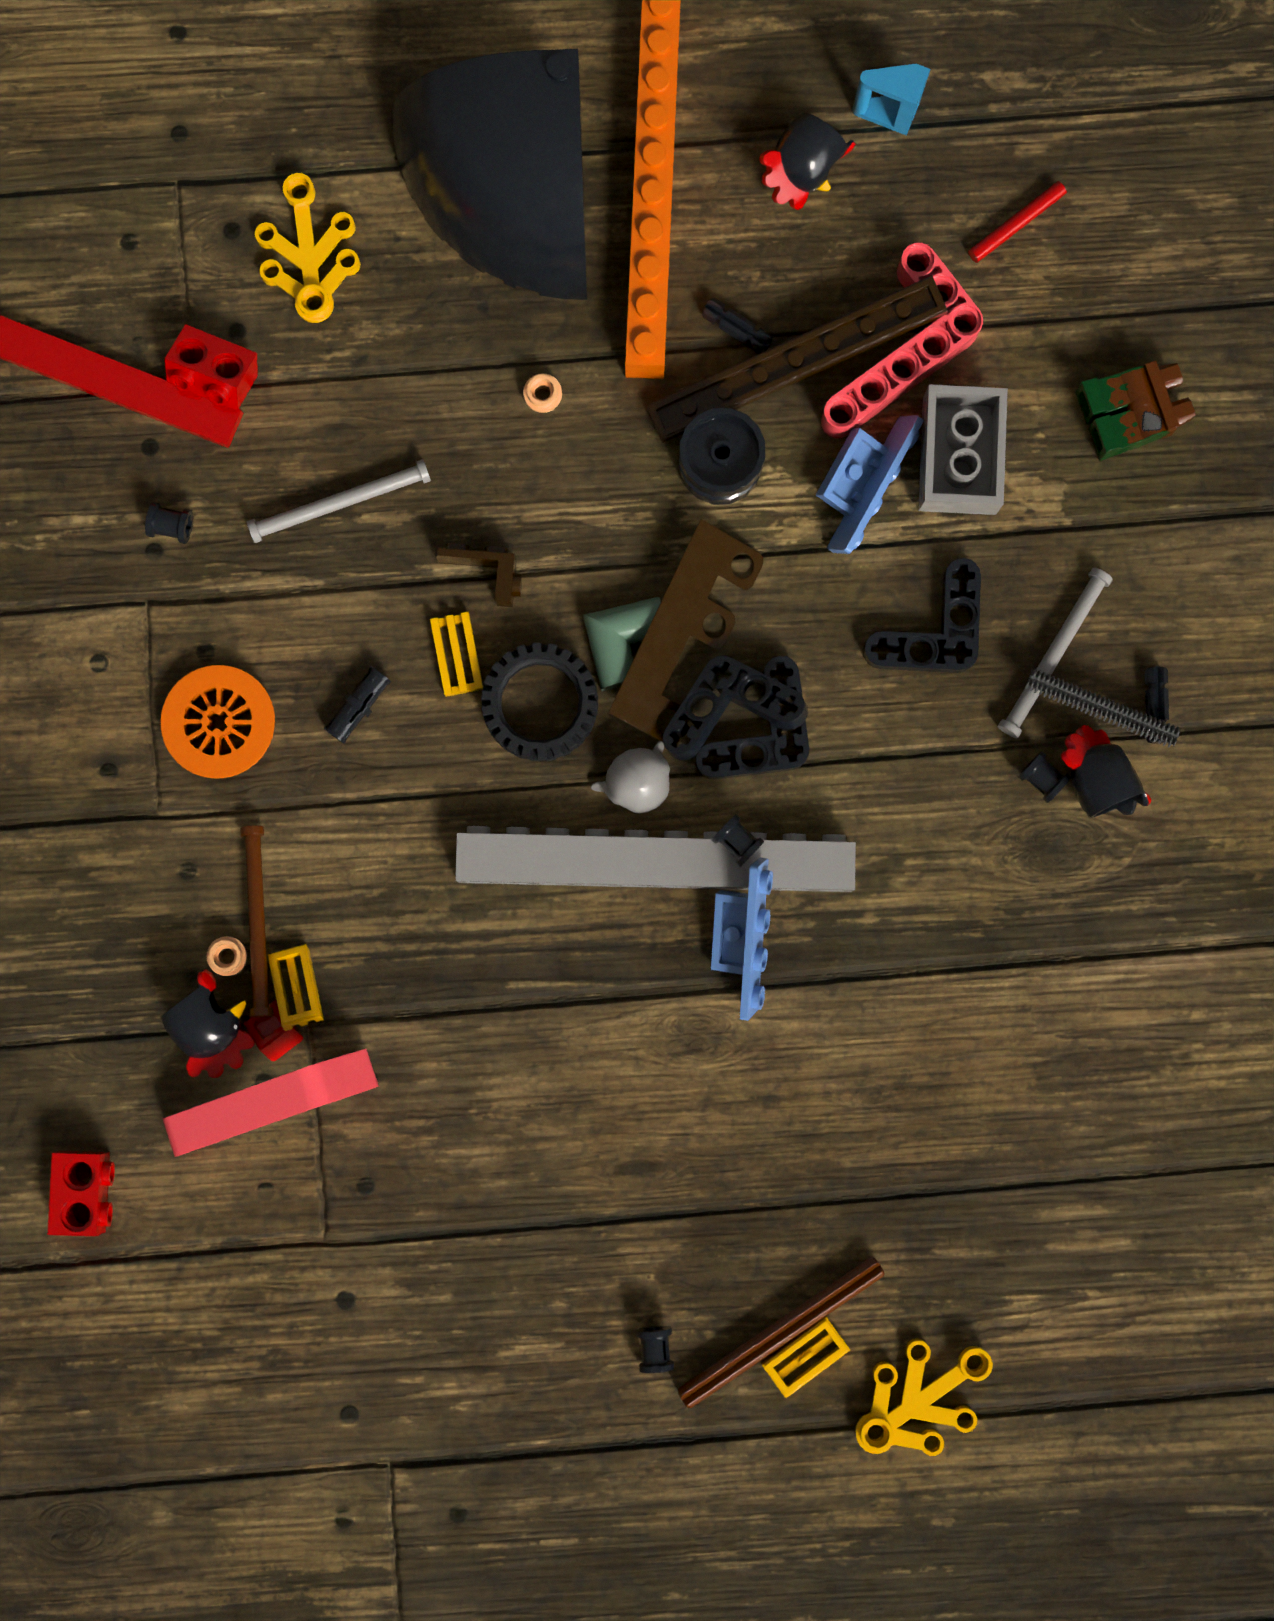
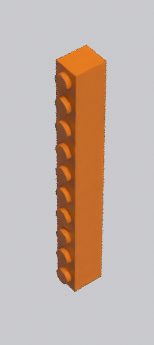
[625,0,681,379]

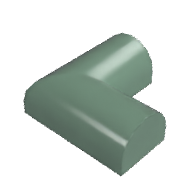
[583,597,661,691]

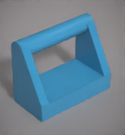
[852,64,931,136]

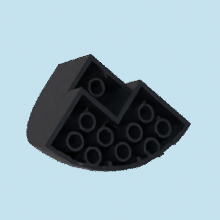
[391,49,587,300]

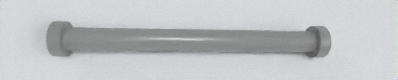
[247,459,431,543]
[997,568,1113,738]

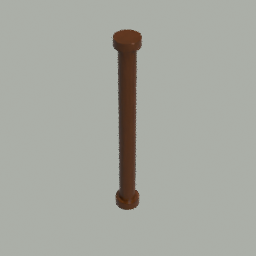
[240,826,274,1018]

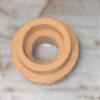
[523,373,562,413]
[207,936,247,976]

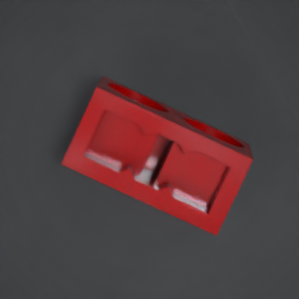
[165,324,258,410]
[47,1151,115,1236]

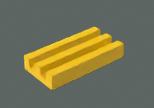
[430,612,483,697]
[268,944,324,1031]
[761,1316,850,1398]

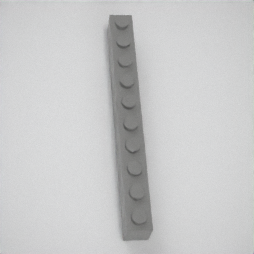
[456,826,856,892]

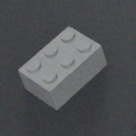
[918,384,1008,515]

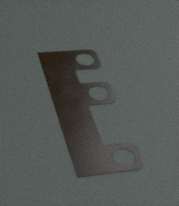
[608,519,763,744]

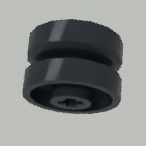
[679,408,766,505]

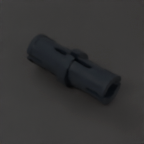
[324,667,391,744]

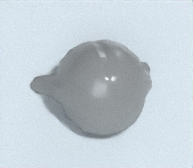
[591,741,670,813]

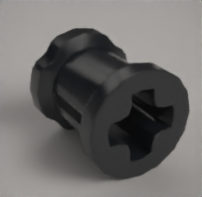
[145,502,194,544]
[1018,751,1071,803]
[711,814,764,867]
[636,1326,674,1373]

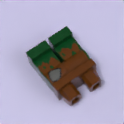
[1075,361,1196,461]

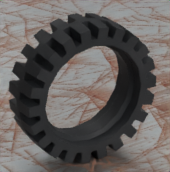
[481,643,598,762]

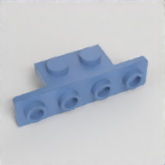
[816,415,924,554]
[711,857,773,1021]

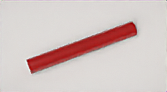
[968,181,1067,263]

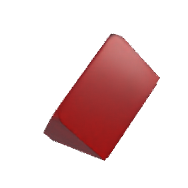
[244,1000,303,1062]

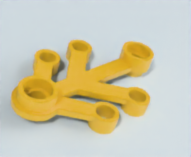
[255,173,361,323]
[855,1338,993,1456]

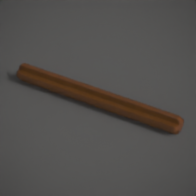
[678,1257,885,1408]

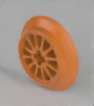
[161,665,275,778]

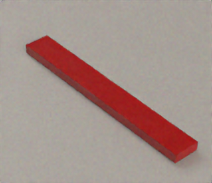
[0,315,244,449]

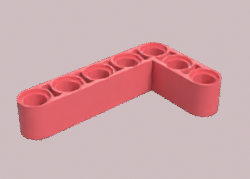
[821,243,983,438]
[162,1049,379,1157]

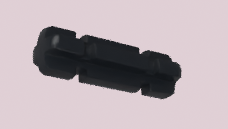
[702,298,773,354]
[1145,666,1169,744]

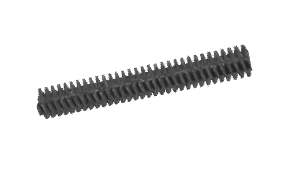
[1025,668,1180,748]

